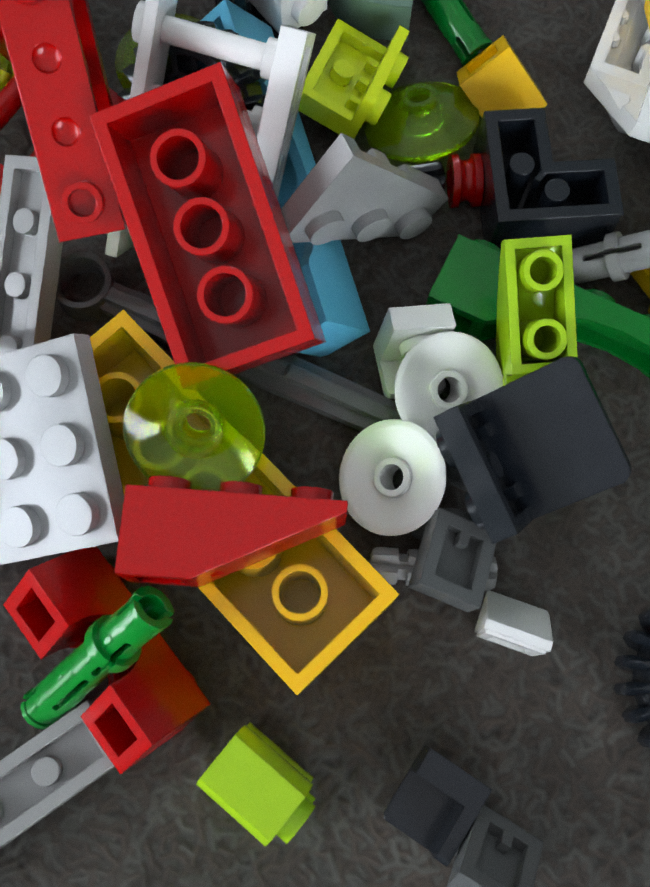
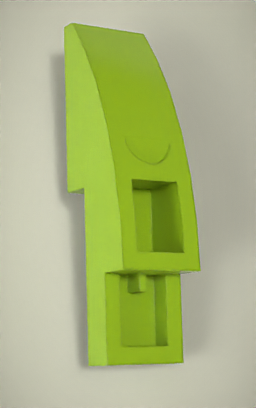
[496,234,578,386]

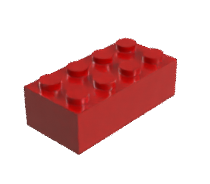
[89,62,326,386]

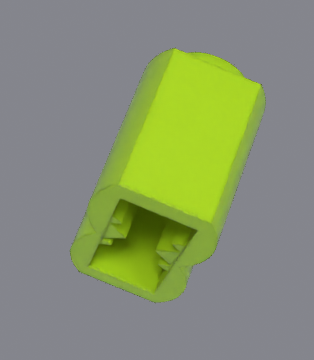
[196,722,316,847]

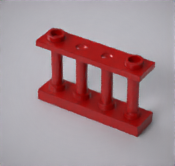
[0,0,127,242]

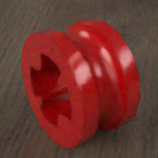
[446,153,484,208]

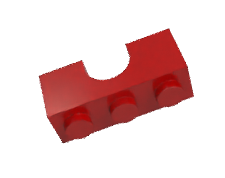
[3,546,211,775]

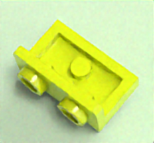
[298,18,410,139]

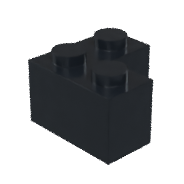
[473,108,624,249]

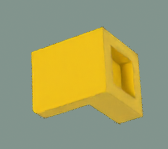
[456,35,548,117]

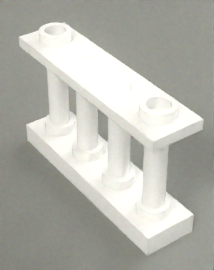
[105,0,316,258]

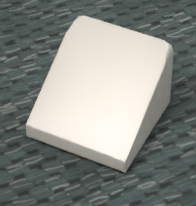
[474,590,553,656]

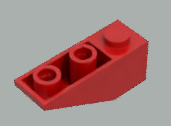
[114,476,348,587]

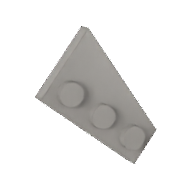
[281,133,449,245]

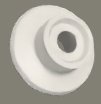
[394,331,503,442]
[339,419,447,536]

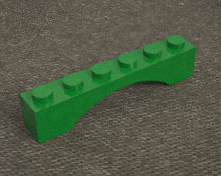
[426,234,650,379]

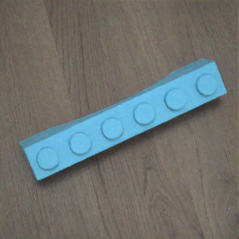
[200,0,370,357]

